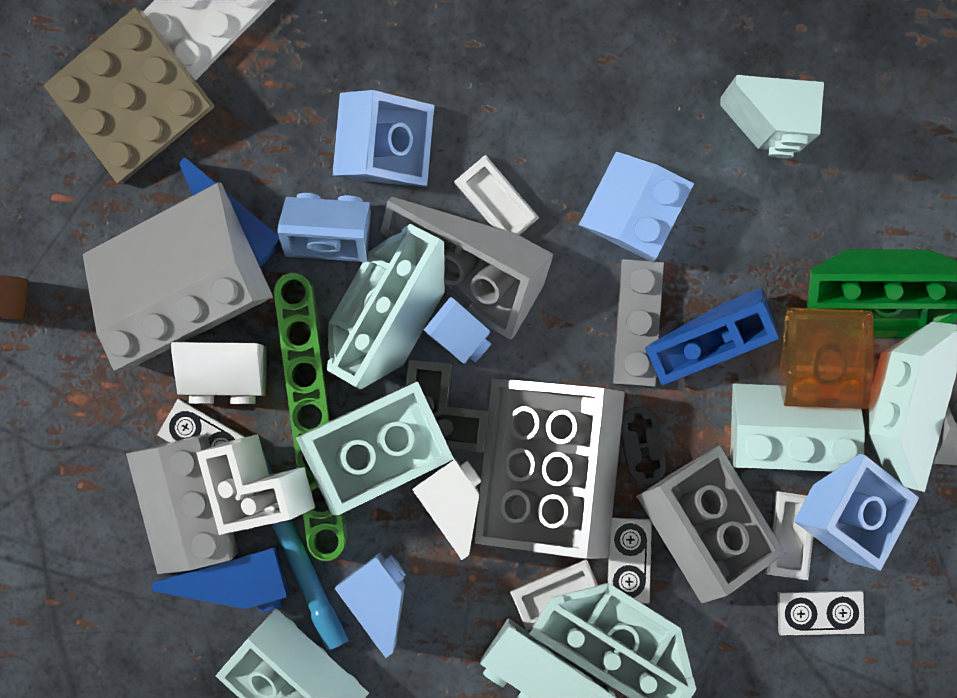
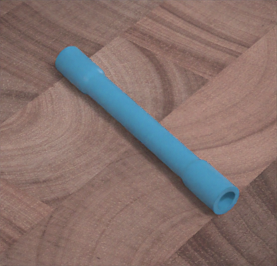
[263,451,349,651]

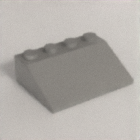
[83,183,273,371]
[475,378,625,559]

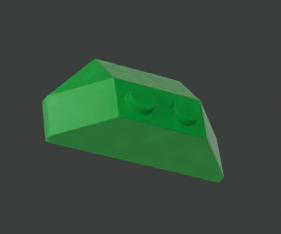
[807,249,957,338]

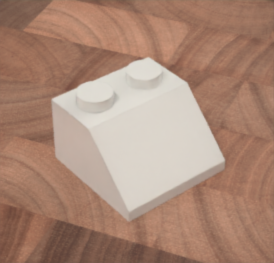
[171,342,267,404]
[412,458,481,560]

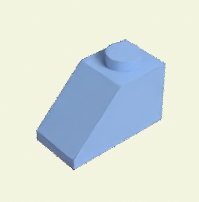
[424,297,491,365]

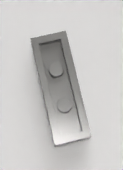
[613,259,664,387]

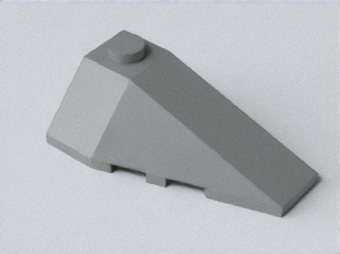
[380,197,554,340]

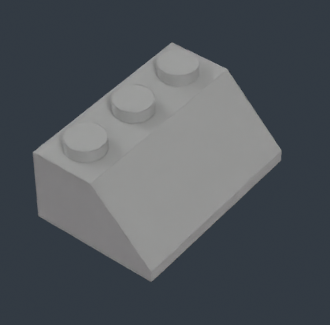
[126,433,239,574]
[636,446,785,604]

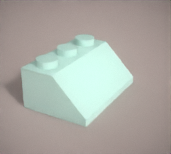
[720,75,824,158]
[730,384,865,471]
[216,609,369,698]
[480,618,617,698]

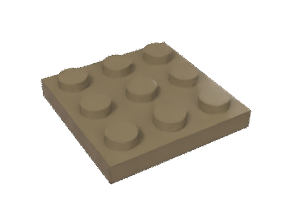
[43,7,215,184]

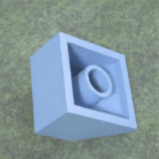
[332,90,434,187]
[579,151,694,261]
[278,193,371,262]
[794,454,919,571]
[335,552,406,658]

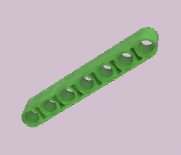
[274,273,348,561]

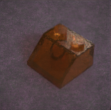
[778,308,874,409]

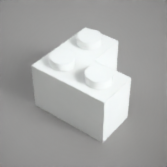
[196,434,315,535]

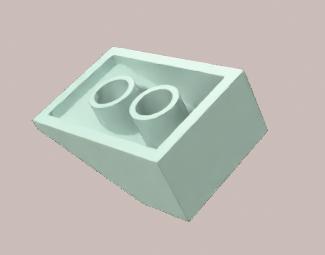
[296,382,454,515]

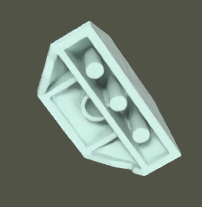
[327,224,445,389]
[863,321,957,492]
[529,583,696,698]

